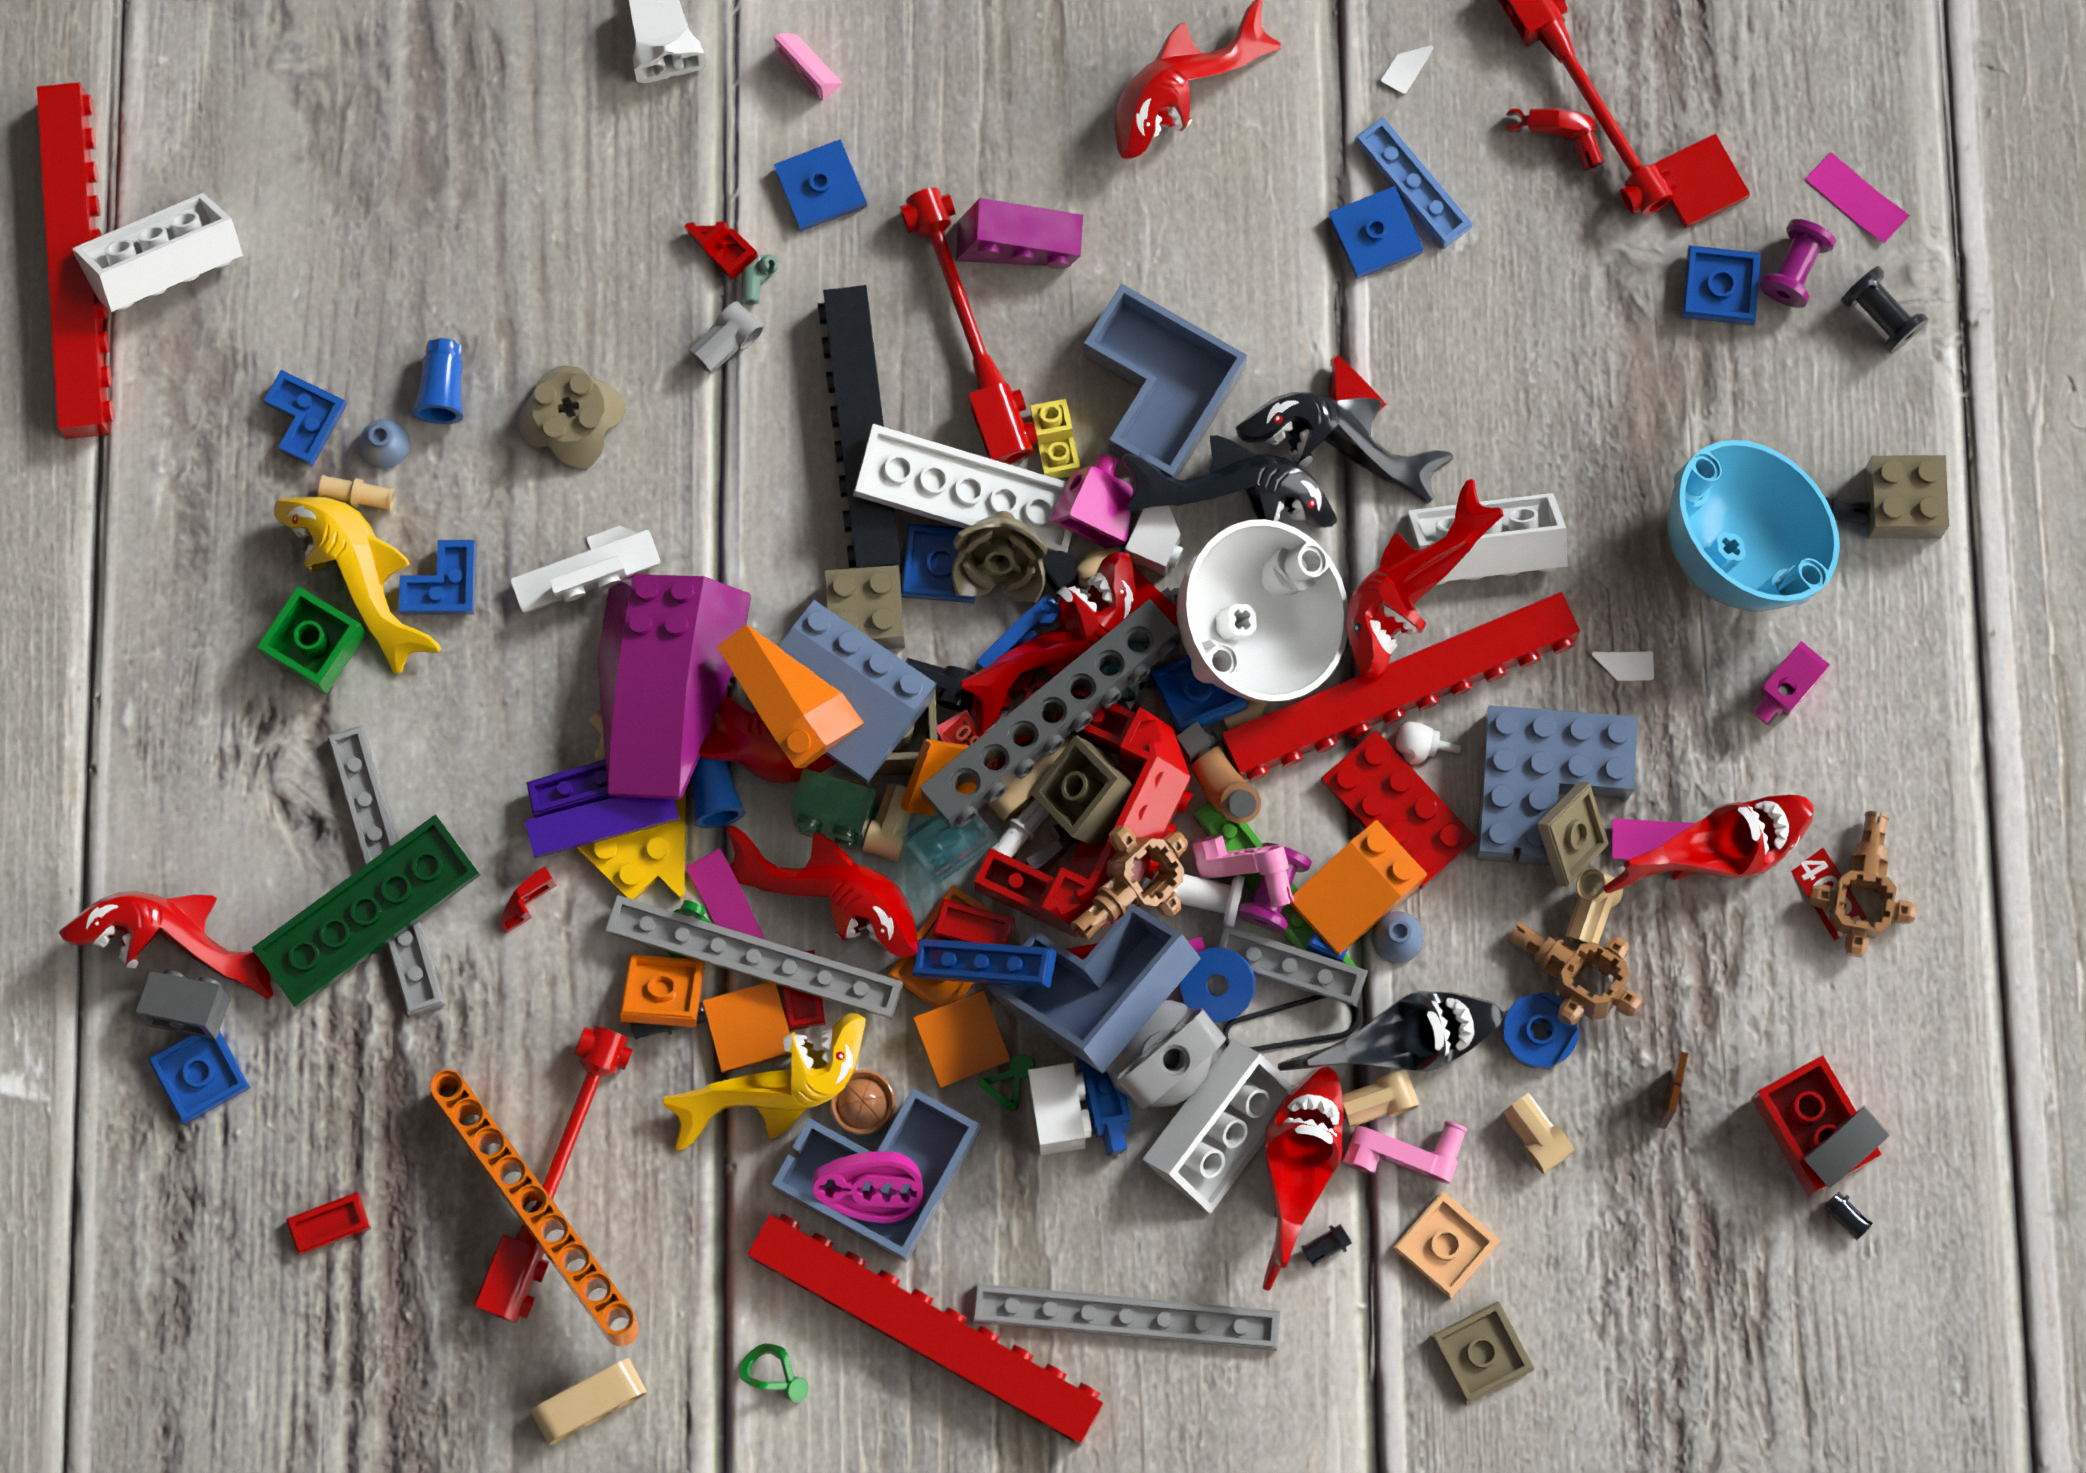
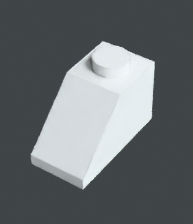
[1125,506,1184,576]

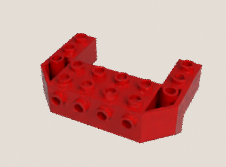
[974,688,1193,937]

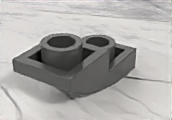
[1804,1105,1890,1188]

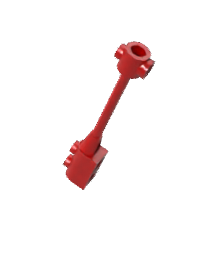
[1498,0,1677,215]
[900,187,1038,465]
[473,1026,633,1323]

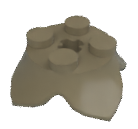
[518,365,626,470]
[952,511,1047,604]

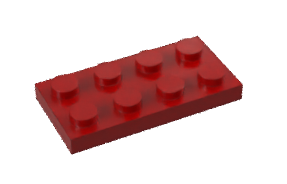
[1321,730,1477,889]

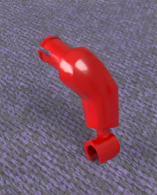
[1505,108,1606,170]

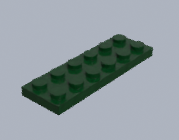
[252,814,481,1009]

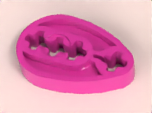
[812,1152,923,1223]

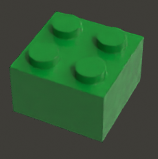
[257,586,366,695]

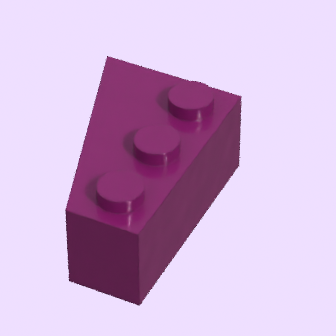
[956,198,1083,269]

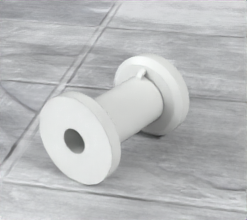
[1174,874,1245,927]

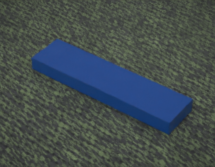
[912,939,1057,988]

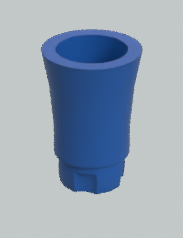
[412,338,463,424]
[690,757,746,828]

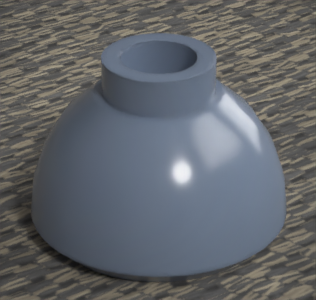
[359,419,410,469]
[1371,911,1424,963]

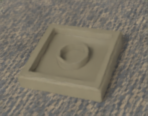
[1537,781,1609,886]
[1430,1301,1535,1405]

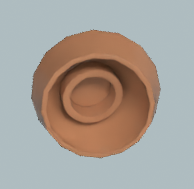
[830,1070,895,1135]

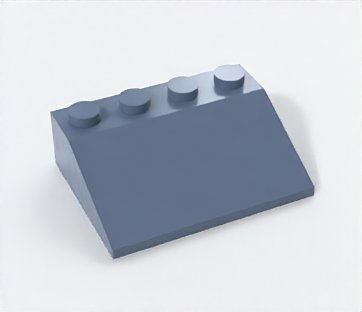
[745,600,937,783]

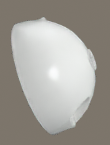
[1176,519,1348,702]

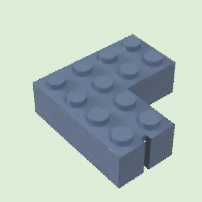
[1084,283,1247,479]
[1476,705,1638,866]
[987,903,1201,1073]
[771,1088,980,1263]

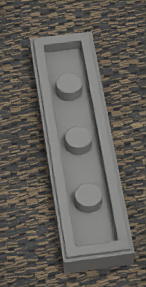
[1217,925,1368,1007]

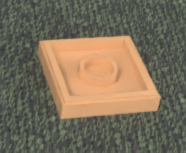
[1392,1191,1500,1299]

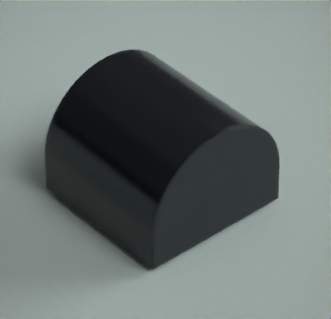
[1042,551,1077,597]

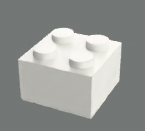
[1028,1063,1092,1156]

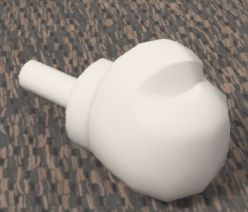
[1395,722,1461,765]

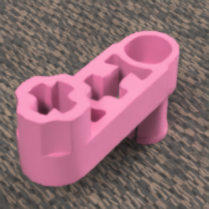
[1191,834,1294,907]
[1343,1121,1468,1184]

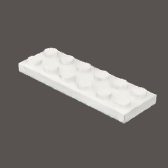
[853,424,1072,553]

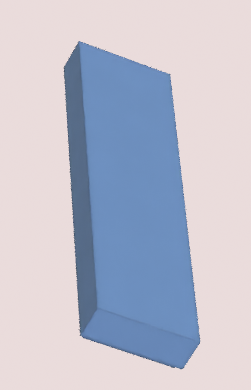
[1354,117,1473,249]

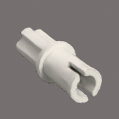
[990,798,1050,858]

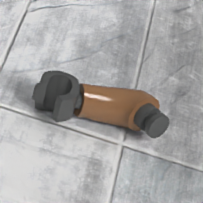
[1174,721,1261,823]

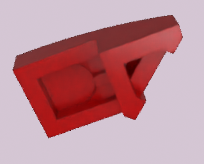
[684,222,759,280]
[1329,355,1387,412]
[499,866,557,934]

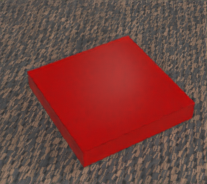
[1652,133,1750,229]

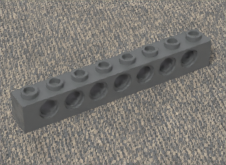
[920,599,1181,831]

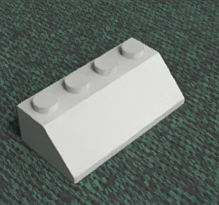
[72,193,243,312]
[1408,493,1568,585]
[1142,1040,1293,1214]

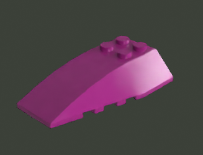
[597,574,751,799]

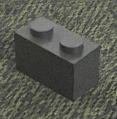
[136,970,230,1040]

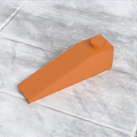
[717,624,865,768]

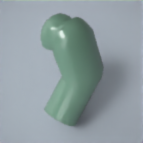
[741,254,779,305]

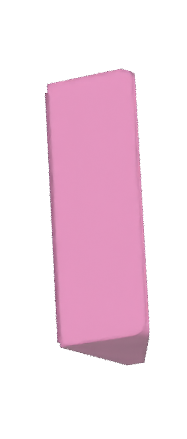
[774,33,841,100]

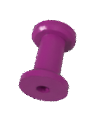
[1759,219,1836,308]
[1237,843,1312,933]

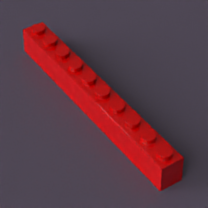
[37,82,114,439]
[1221,592,1580,782]
[747,1214,1104,1446]

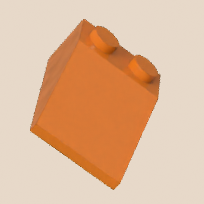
[1289,820,1428,956]

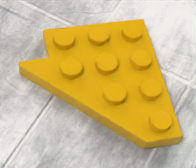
[577,788,687,900]

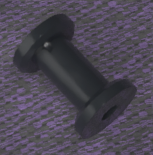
[1841,266,1929,354]

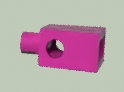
[1050,454,1133,549]
[1752,641,1830,726]

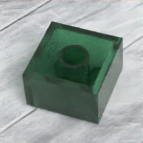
[790,768,878,849]

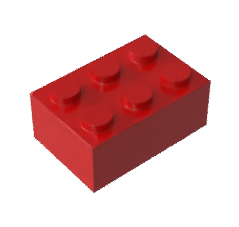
[1751,1055,1882,1197]

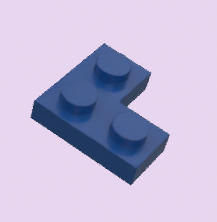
[264,370,347,467]
[398,540,476,615]

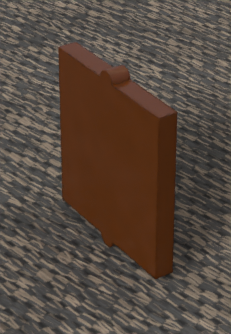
[1658,1051,1689,1130]

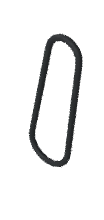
[1223,995,1361,1052]

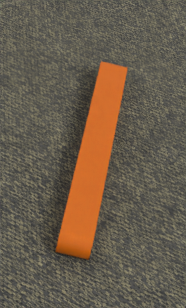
[430,1069,639,1346]

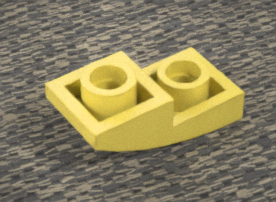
[1030,399,1080,479]

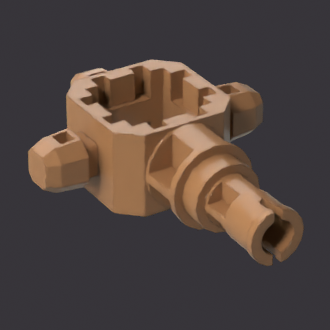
[1809,811,1917,957]
[1070,825,1188,941]
[1508,921,1642,1026]

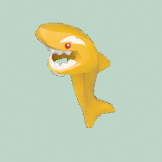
[273,497,441,674]
[662,1013,866,1150]

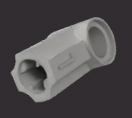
[689,301,764,375]

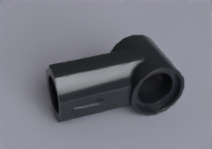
[906,658,975,712]

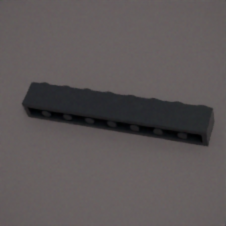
[817,285,902,573]

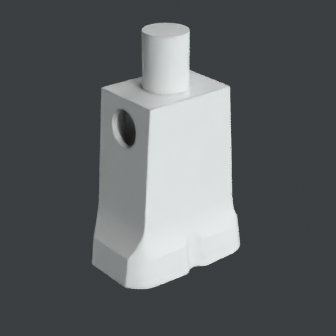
[629,0,706,83]

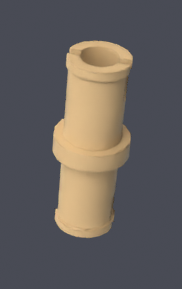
[318,475,395,511]

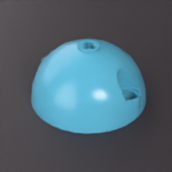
[1667,440,1840,612]

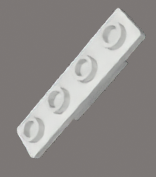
[511,530,661,613]

